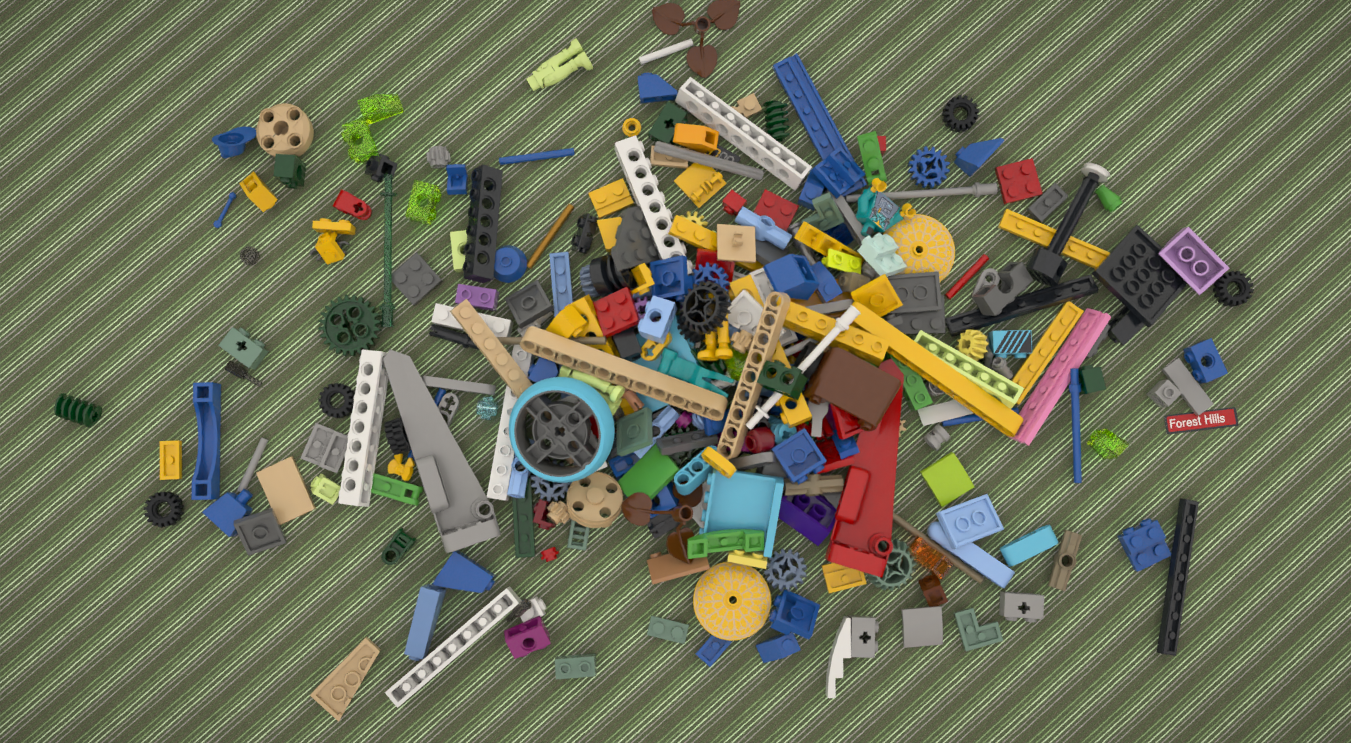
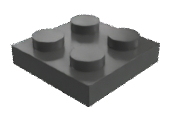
[388,252,443,306]
[505,280,554,329]
[233,508,286,556]

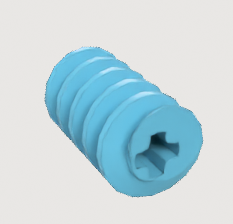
[758,415,797,445]

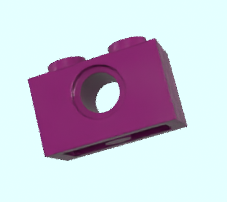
[504,616,551,659]

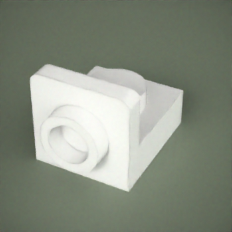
[516,596,547,622]

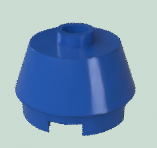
[494,245,527,283]

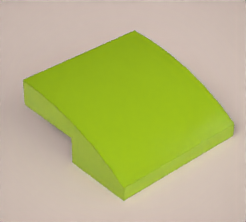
[920,452,974,507]

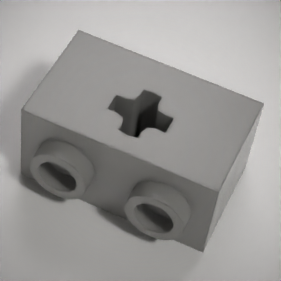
[999,591,1044,622]
[849,615,879,658]

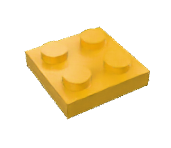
[851,274,903,317]

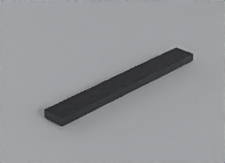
[945,274,1099,337]
[1157,498,1199,656]

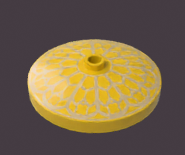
[883,214,955,282]
[693,562,771,641]

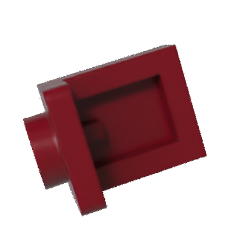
[533,499,556,530]

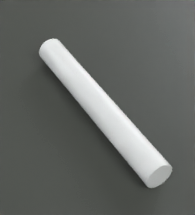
[639,39,694,65]

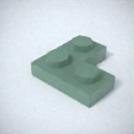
[802,192,845,232]
[953,607,1003,651]

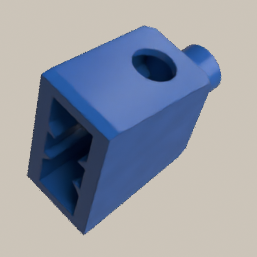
[202,489,253,537]

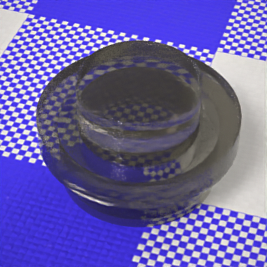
[240,246,260,265]

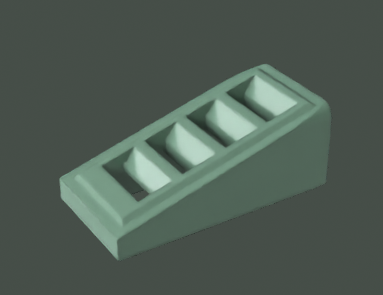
[567,507,590,551]

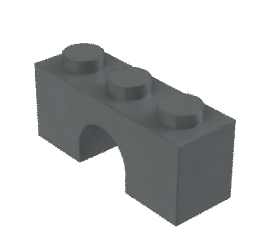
[972,262,1033,316]

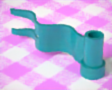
[657,347,734,398]

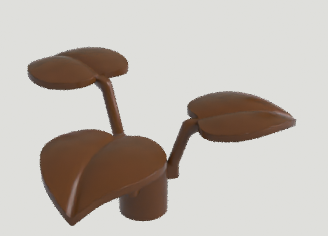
[652,0,741,78]
[621,481,703,564]

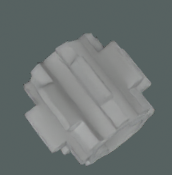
[426,146,451,169]

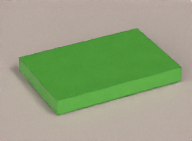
[618,444,680,500]

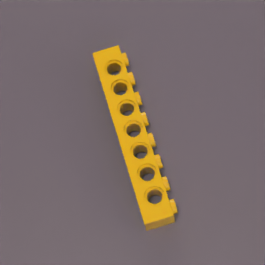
[728,274,812,428]

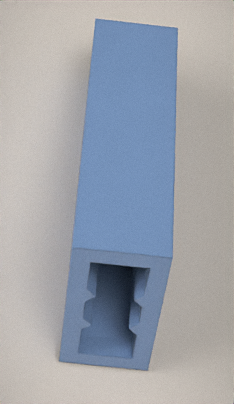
[404,584,447,661]

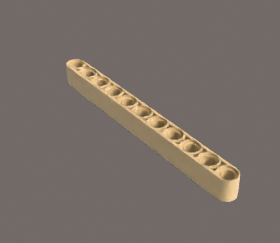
[520,326,728,421]

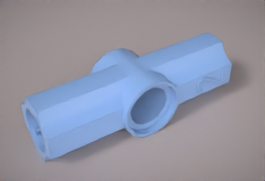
[734,207,792,250]
[634,405,680,459]
[507,439,535,498]

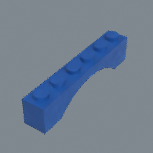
[191,382,221,500]

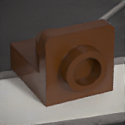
[918,574,948,607]

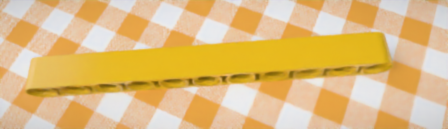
[850,302,1024,437]

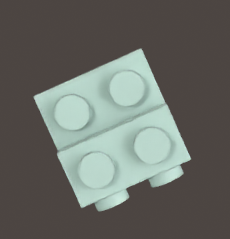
[857,232,907,277]

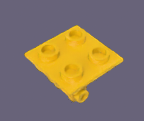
[674,163,727,208]

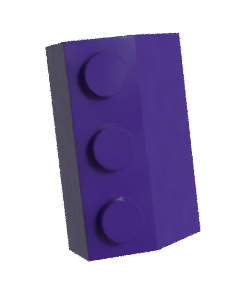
[778,493,836,546]

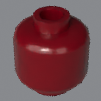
[745,426,775,454]

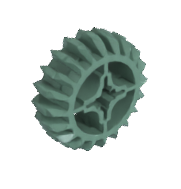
[865,539,917,591]

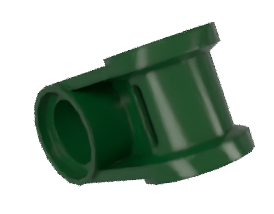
[381,527,417,565]

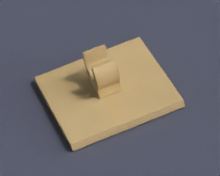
[717,224,756,263]

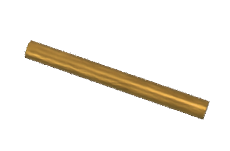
[527,203,574,269]

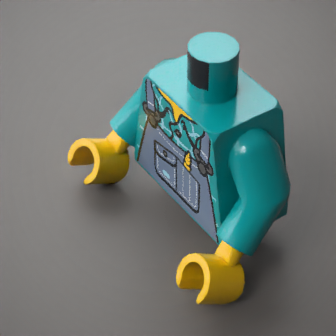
[856,178,916,237]

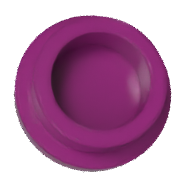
[675,410,693,428]

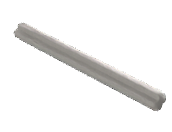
[654,141,764,180]

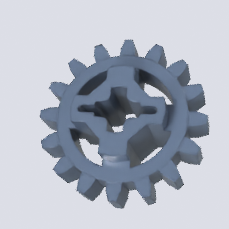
[531,459,572,502]
[764,549,807,592]

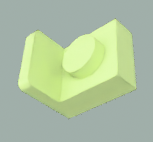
[310,473,341,505]

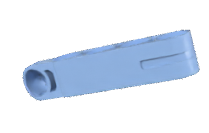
[927,521,1015,589]

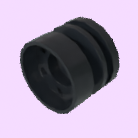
[589,254,637,297]

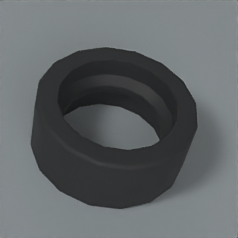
[793,341,824,380]

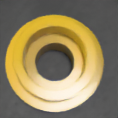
[622,118,641,137]

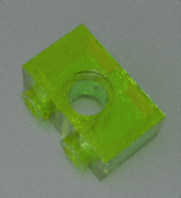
[341,117,379,164]
[405,180,442,225]

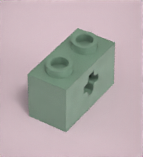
[218,327,269,370]
[555,653,597,679]

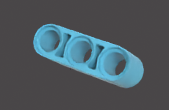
[674,446,717,495]
[1000,524,1059,567]

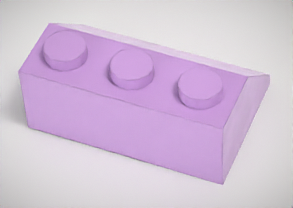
[1158,227,1230,295]

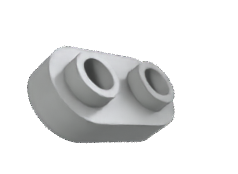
[972,268,1000,304]

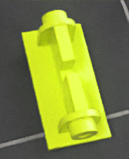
[821,248,862,274]

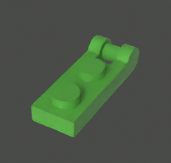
[857,131,887,186]
[371,473,423,506]

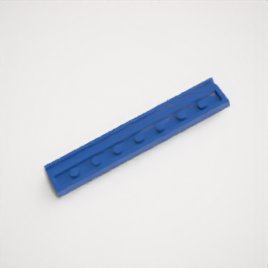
[772,53,867,198]

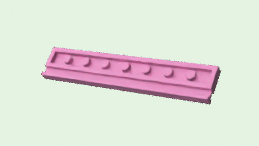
[1006,308,1111,446]

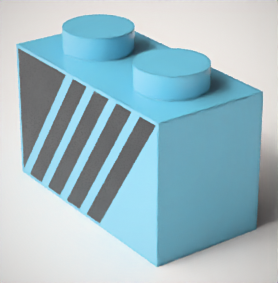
[988,330,1032,359]

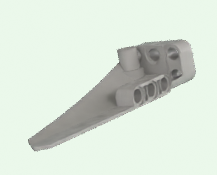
[383,349,501,553]

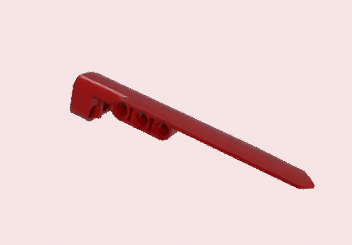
[825,359,904,577]

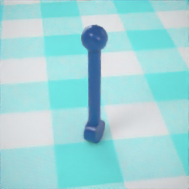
[213,192,236,228]

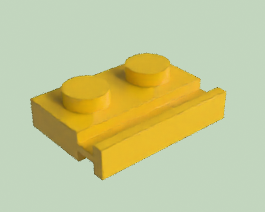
[588,178,634,219]
[821,563,867,593]

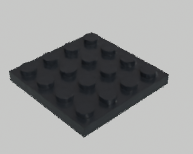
[1092,225,1187,327]

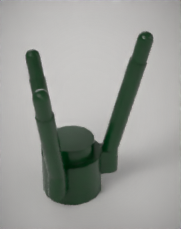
[690,335,727,381]

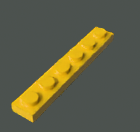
[998,209,1110,269]
[668,215,764,272]
[1011,301,1084,405]

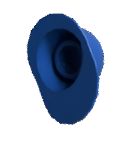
[212,126,256,158]

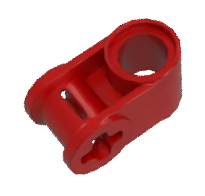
[332,189,372,220]

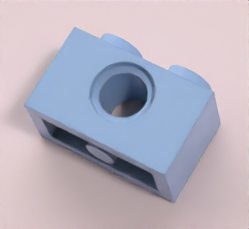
[638,296,677,344]

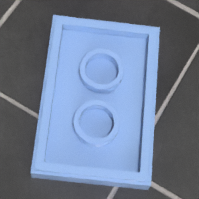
[936,494,1004,550]

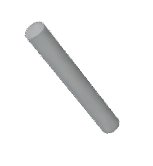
[237,437,268,492]

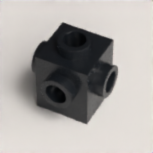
[365,154,398,183]

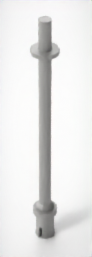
[845,182,997,203]

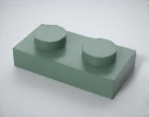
[647,615,689,644]

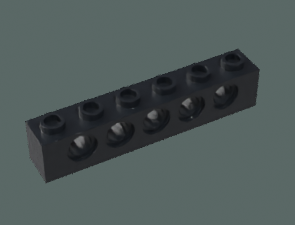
[462,164,503,283]

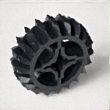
[679,281,732,335]

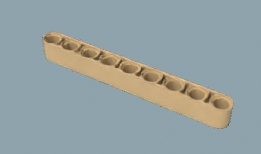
[717,292,791,460]

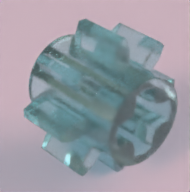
[476,396,498,420]

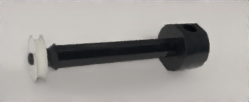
[1025,163,1110,287]

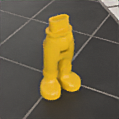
[697,294,733,361]

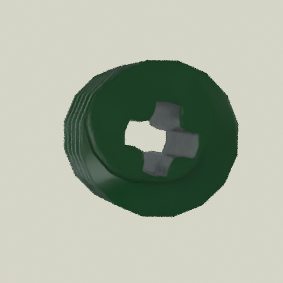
[763,100,790,142]
[54,393,102,428]

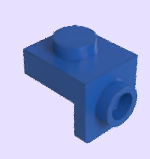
[446,164,468,195]

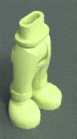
[526,38,593,91]
[558,365,625,416]

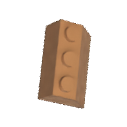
[647,552,710,585]

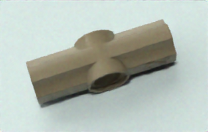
[783,474,844,496]
[1048,530,1082,591]

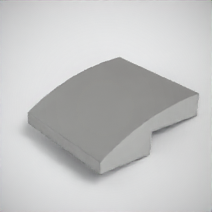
[300,423,348,473]
[901,606,943,648]

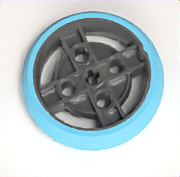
[509,377,615,483]

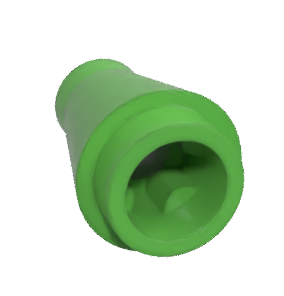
[1095,184,1123,213]

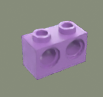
[455,284,499,311]

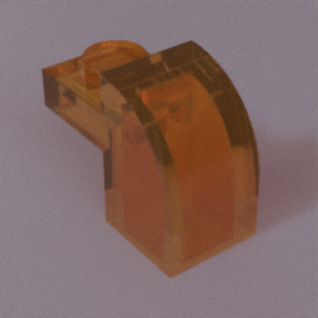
[907,536,953,580]

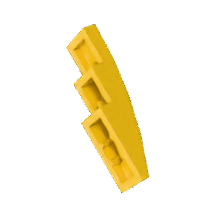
[794,221,865,265]

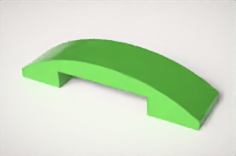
[687,529,764,559]

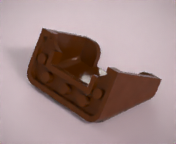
[804,347,901,432]

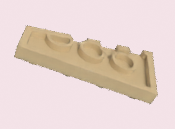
[310,636,381,721]

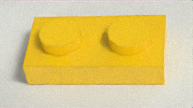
[312,218,356,235]
[160,440,182,480]

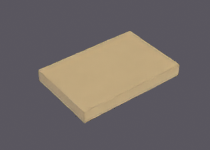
[256,456,316,525]

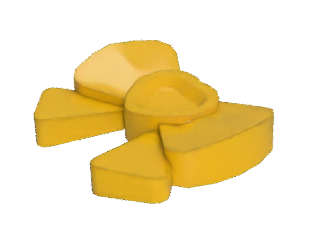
[388,453,415,481]

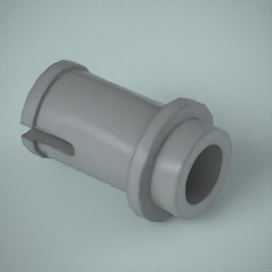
[992,357,1013,379]

